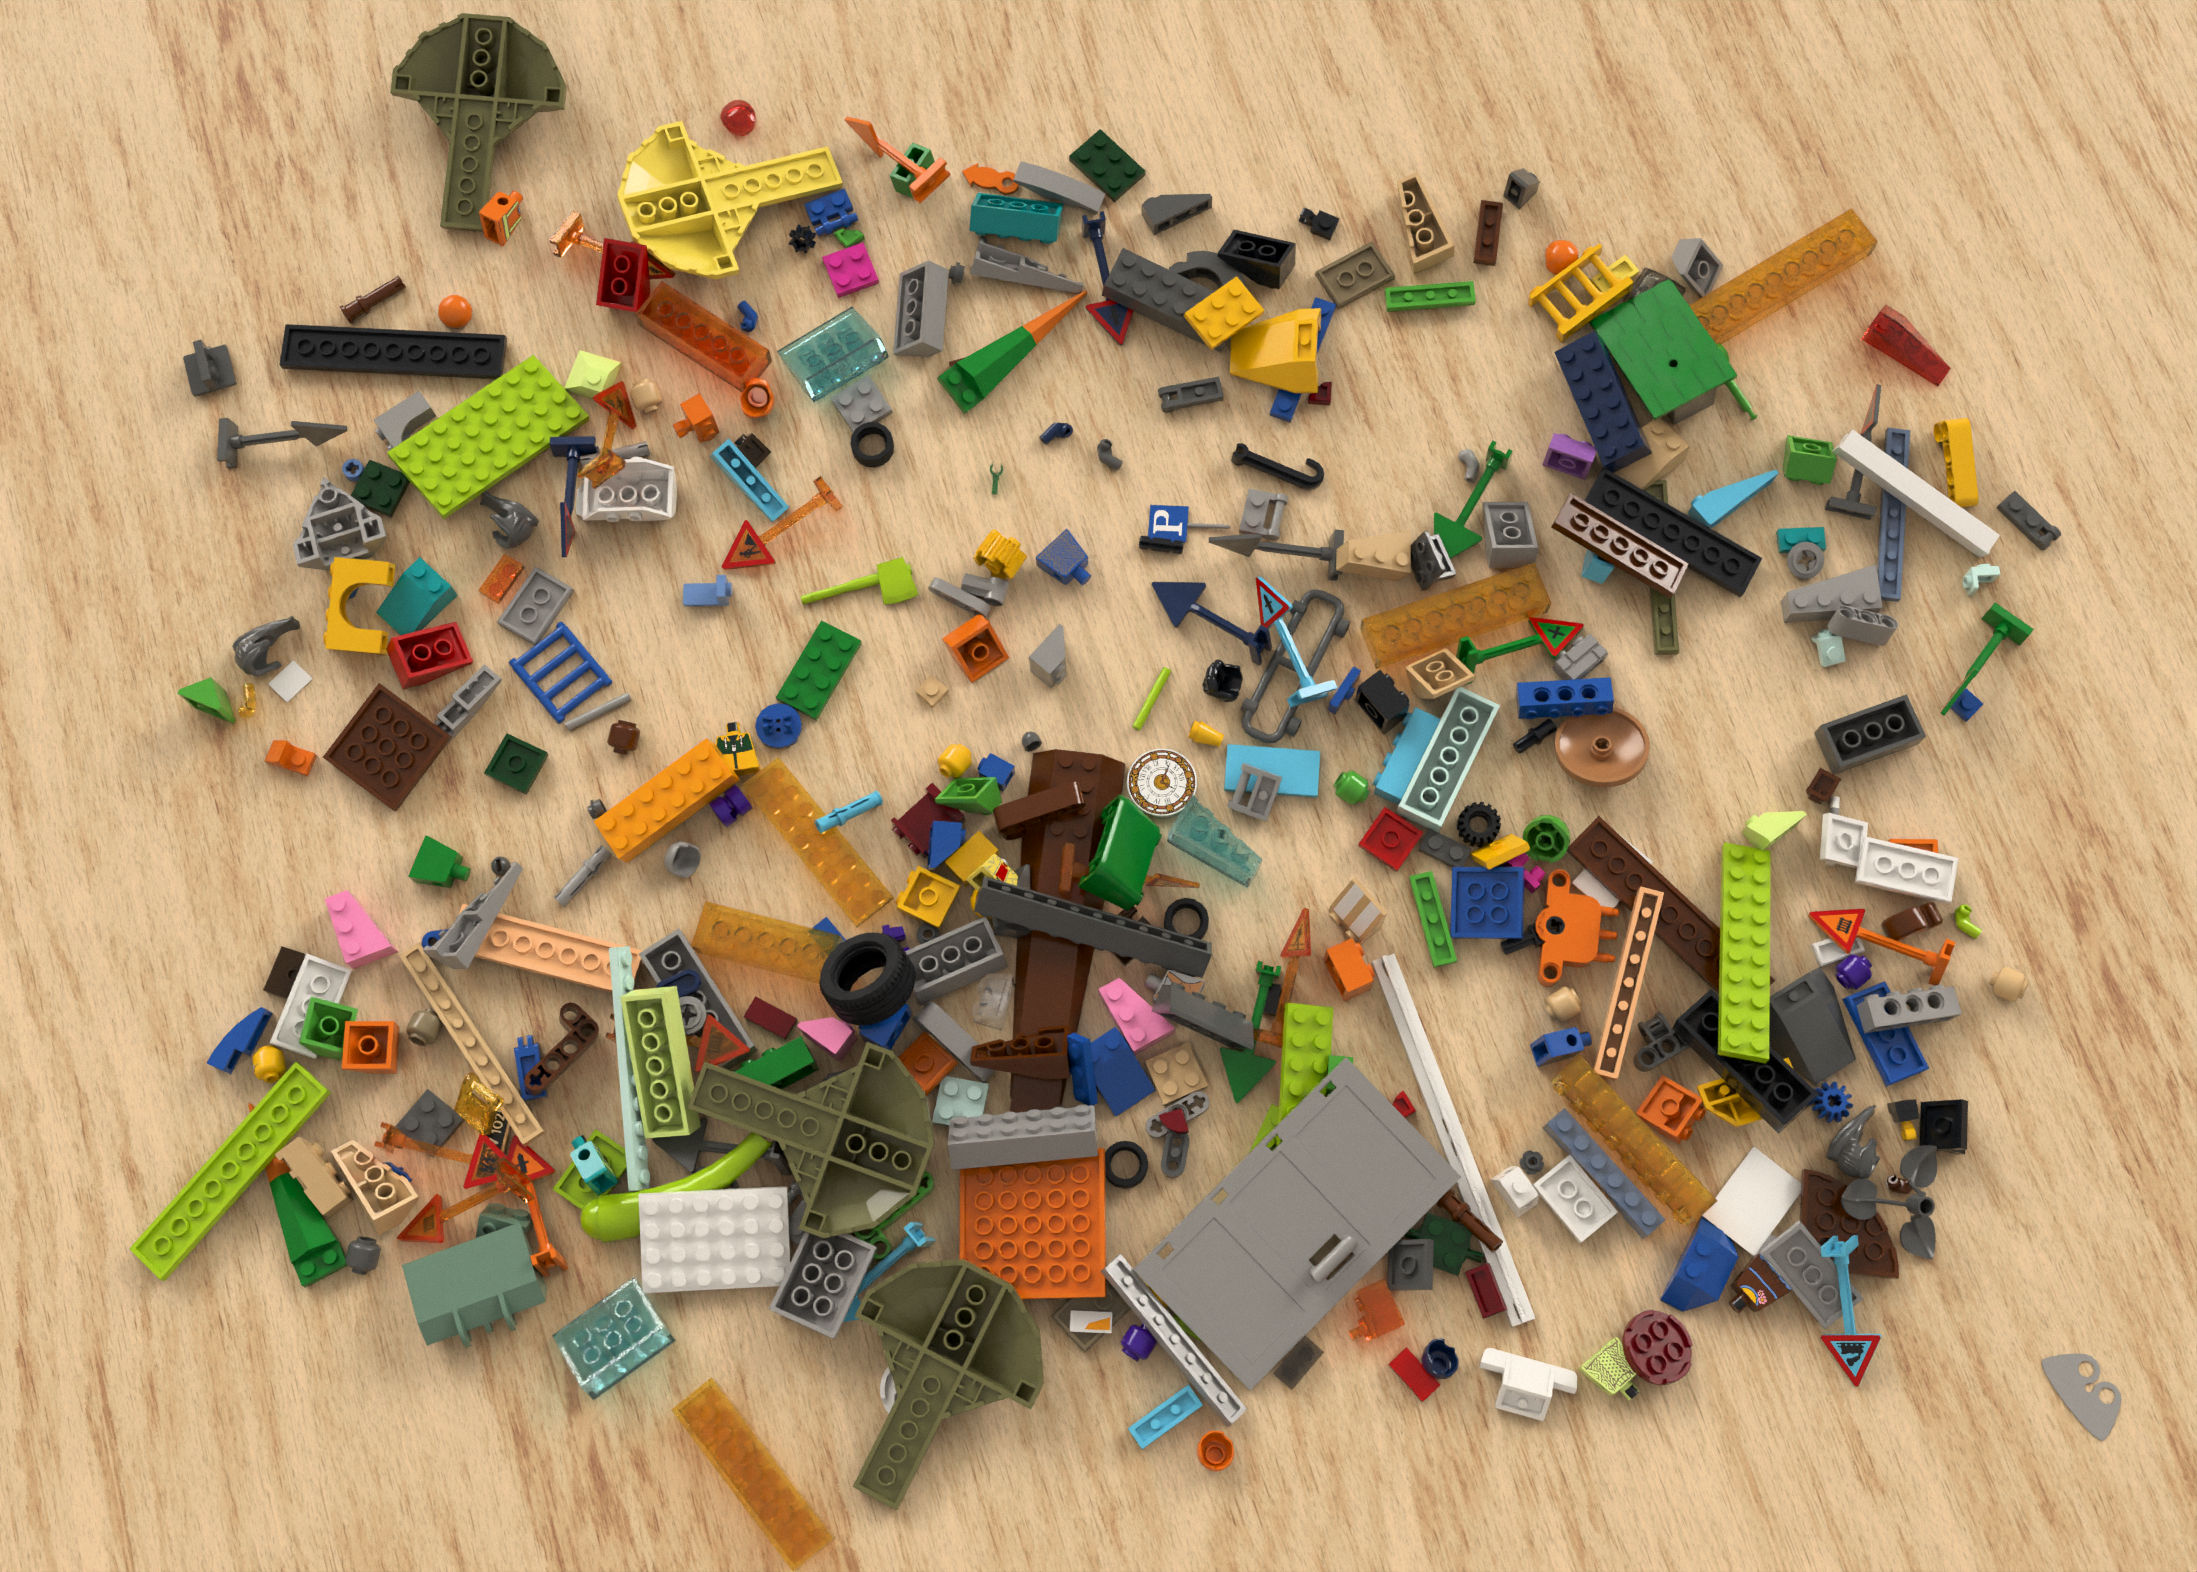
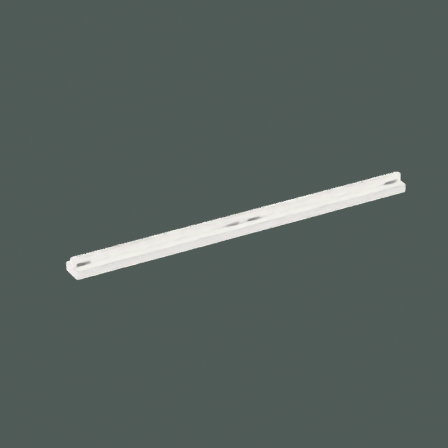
[1371,954,1535,1327]

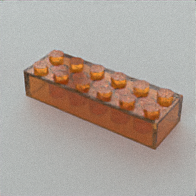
[635,281,772,393]

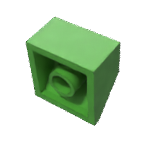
[1783,435,1837,485]

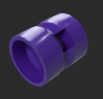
[709,784,753,828]

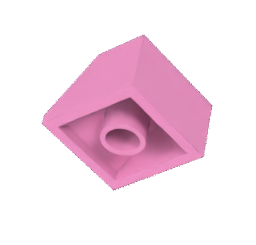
[797,1017,858,1062]

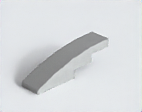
[1013,161,1106,215]
[434,664,502,748]

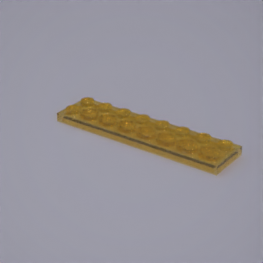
[741,757,894,928]

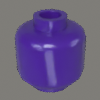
[1835,954,1872,990]
[1121,1323,1157,1362]

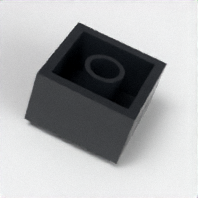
[1355,670,1410,734]

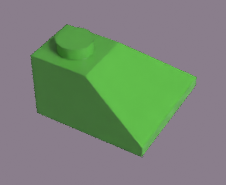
[935,777,1002,815]
[299,996,358,1061]

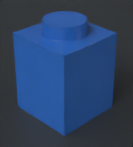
[977,753,1015,792]

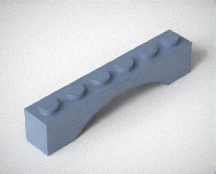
[1543,1108,1666,1239]

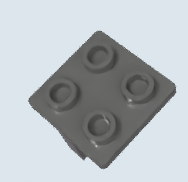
[183,340,237,397]
[1411,531,1457,591]

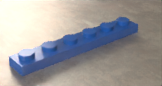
[1270,297,1336,423]

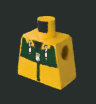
[716,722,762,776]

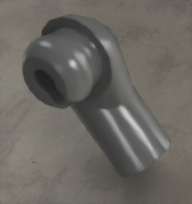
[1097,439,1123,471]

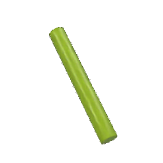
[1132,667,1171,731]

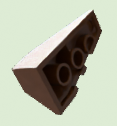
[970,1025,1071,1080]

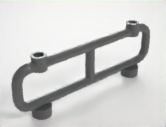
[1240,589,1351,744]

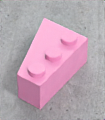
[325,890,398,969]
[1098,978,1175,1055]

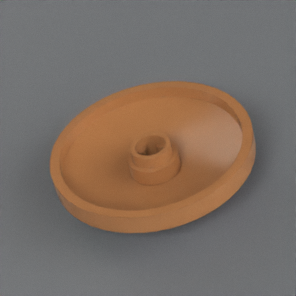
[1554,707,1650,788]

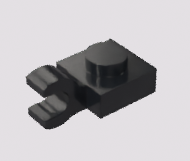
[1299,208,1340,240]

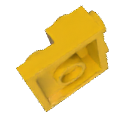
[895,866,961,929]

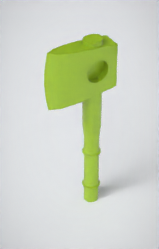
[800,557,919,605]

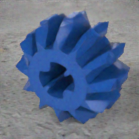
[1811,1082,1853,1123]

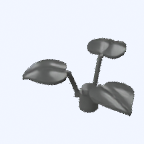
[1841,1145,1937,1260]

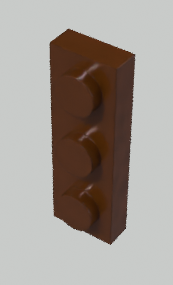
[1473,200,1503,266]

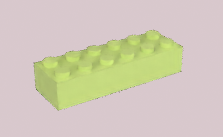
[620,986,701,1138]

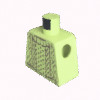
[1578,1337,1640,1401]

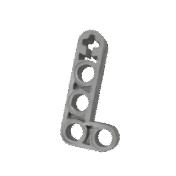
[912,1002,995,1083]

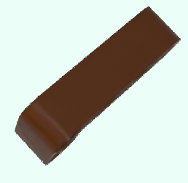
[993,781,1086,840]
[524,1002,599,1096]

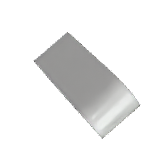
[1827,605,1898,645]

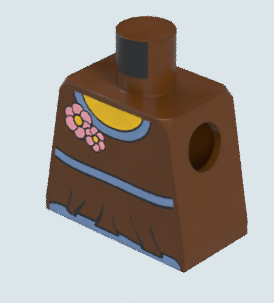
[1729,1253,1792,1314]

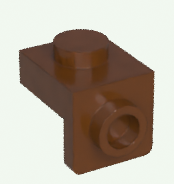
[1806,768,1841,805]

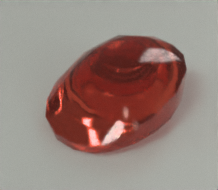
[721,100,757,136]

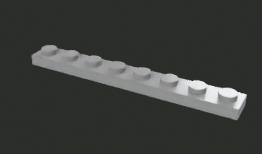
[1101,1254,1247,1427]

